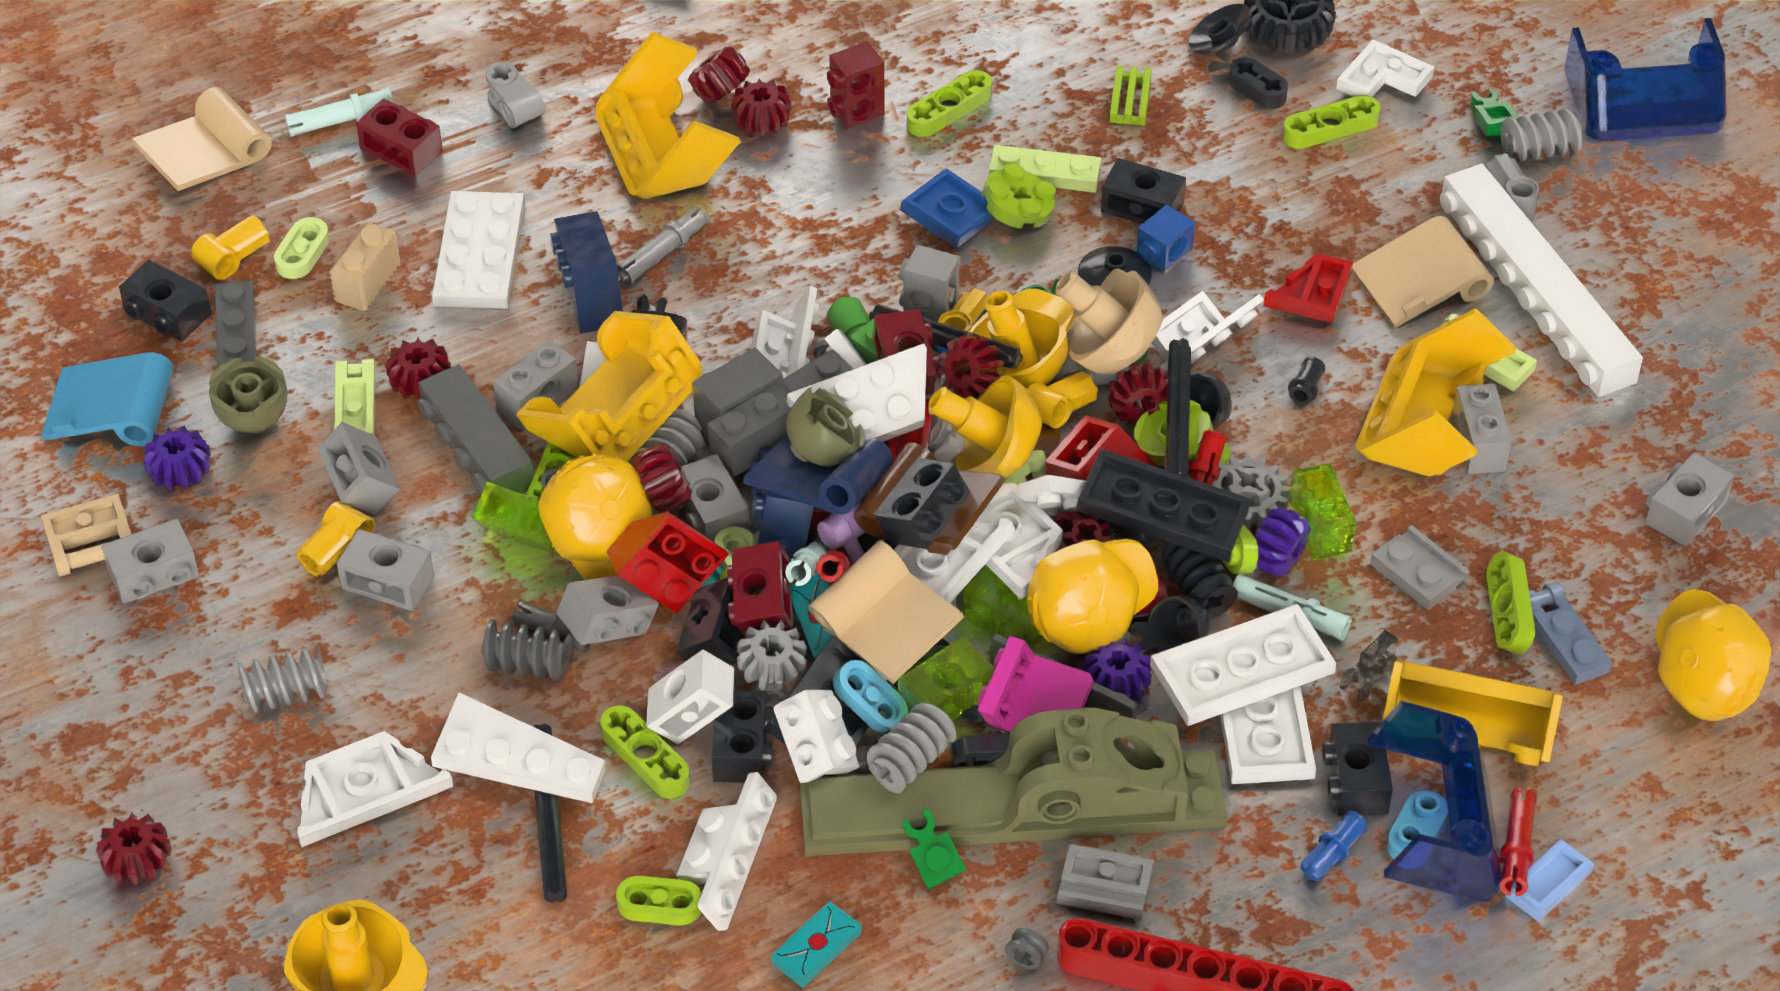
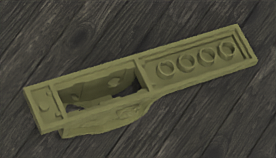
[799,708,1227,857]

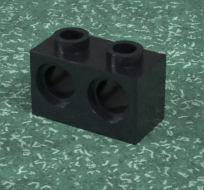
[875,458,970,549]
[712,690,775,783]

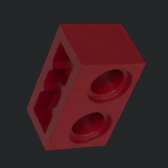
[827,41,885,129]
[356,98,443,177]

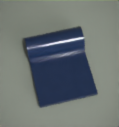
[743,438,893,514]

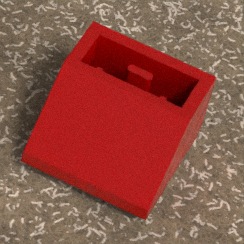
[1045,415,1157,481]
[606,512,729,613]

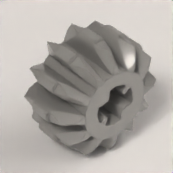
[737,620,806,692]

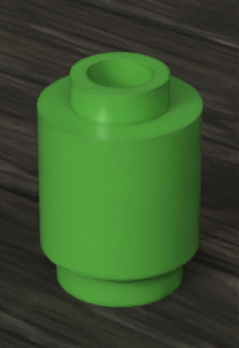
[827,297,871,341]

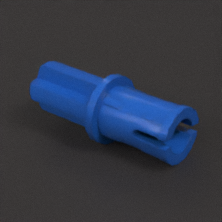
[1300,810,1368,881]

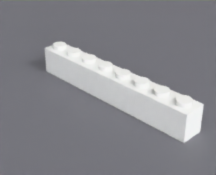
[1440,164,1643,397]

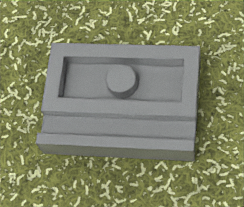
[1370,525,1470,610]
[1057,844,1153,920]

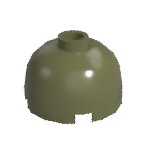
[209,356,288,433]
[786,387,866,467]

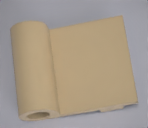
[132,87,272,191]
[1352,216,1494,328]
[808,540,964,684]

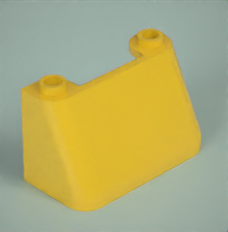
[516,311,702,462]

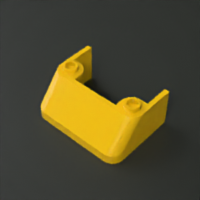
[595,31,741,199]
[1356,308,1517,477]
[1381,660,1563,766]

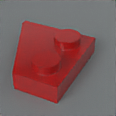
[1263,253,1353,323]

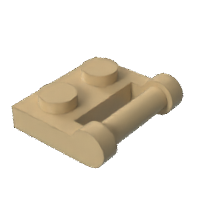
[41,494,132,577]

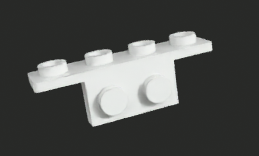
[751,285,819,378]
[1152,291,1264,377]
[676,772,777,931]

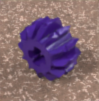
[143,426,211,492]
[1255,506,1311,577]
[1083,638,1152,701]

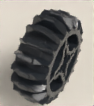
[1244,0,1336,55]

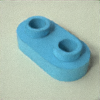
[833,660,908,733]
[1387,790,1448,865]

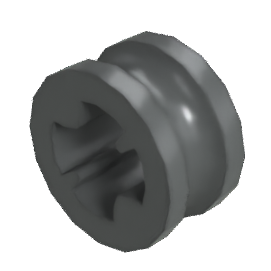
[1005,927,1049,970]

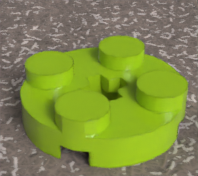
[981,163,1056,228]
[1134,400,1214,467]

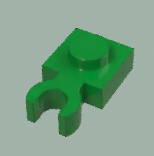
[1470,89,1519,137]
[902,808,967,891]

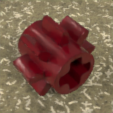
[1063,515,1113,546]

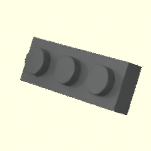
[215,280,257,367]

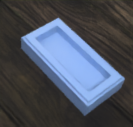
[1505,839,1594,922]

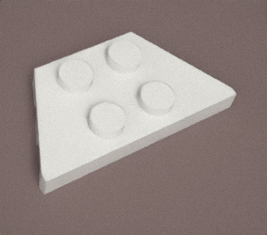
[786,344,927,442]
[977,483,1063,599]
[894,518,1015,603]
[297,731,453,847]

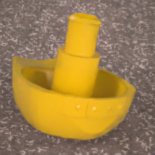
[968,289,1076,389]
[929,374,1042,480]
[538,453,653,580]
[1027,539,1158,655]
[1655,589,1771,721]
[284,899,429,991]

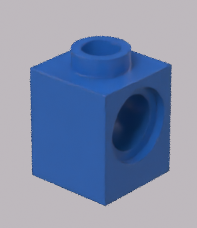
[1137,205,1195,272]

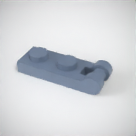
[1529,581,1612,685]

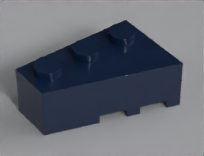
[550,211,623,334]
[748,448,814,562]

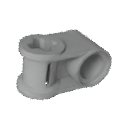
[486,62,545,129]

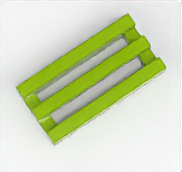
[1109,65,1152,126]

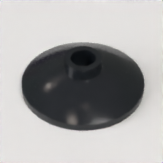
[1189,3,1252,54]
[1078,246,1152,286]

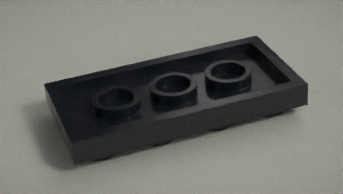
[1076,449,1252,562]

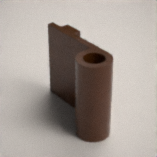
[854,443,1005,555]

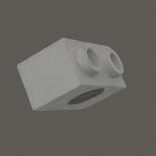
[899,245,960,322]
[493,340,579,431]
[1452,383,1512,475]
[317,422,401,515]
[1645,453,1735,547]
[678,454,750,542]
[101,518,199,604]
[337,529,435,611]
[556,575,659,645]

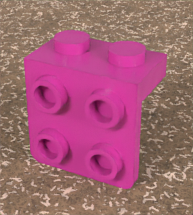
[978,636,1094,734]

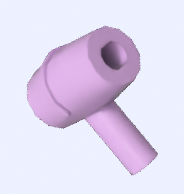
[817,501,865,565]

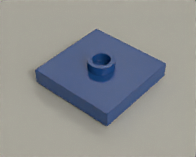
[900,168,996,248]

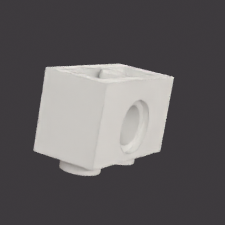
[646,650,734,744]

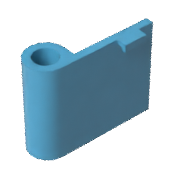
[41,352,174,446]

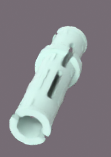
[285,87,394,137]
[785,535,836,586]
[1232,574,1352,641]

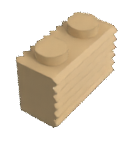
[329,222,401,311]

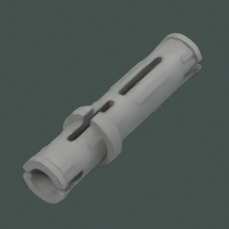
[617,204,710,285]

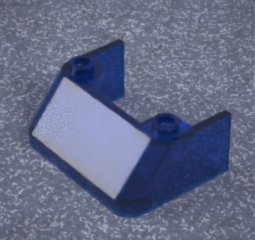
[1564,18,1727,141]
[1368,700,1502,902]

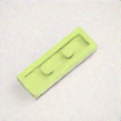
[989,145,1101,193]

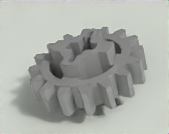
[1212,455,1291,530]

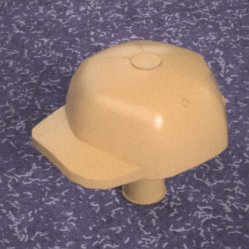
[1055,268,1163,375]

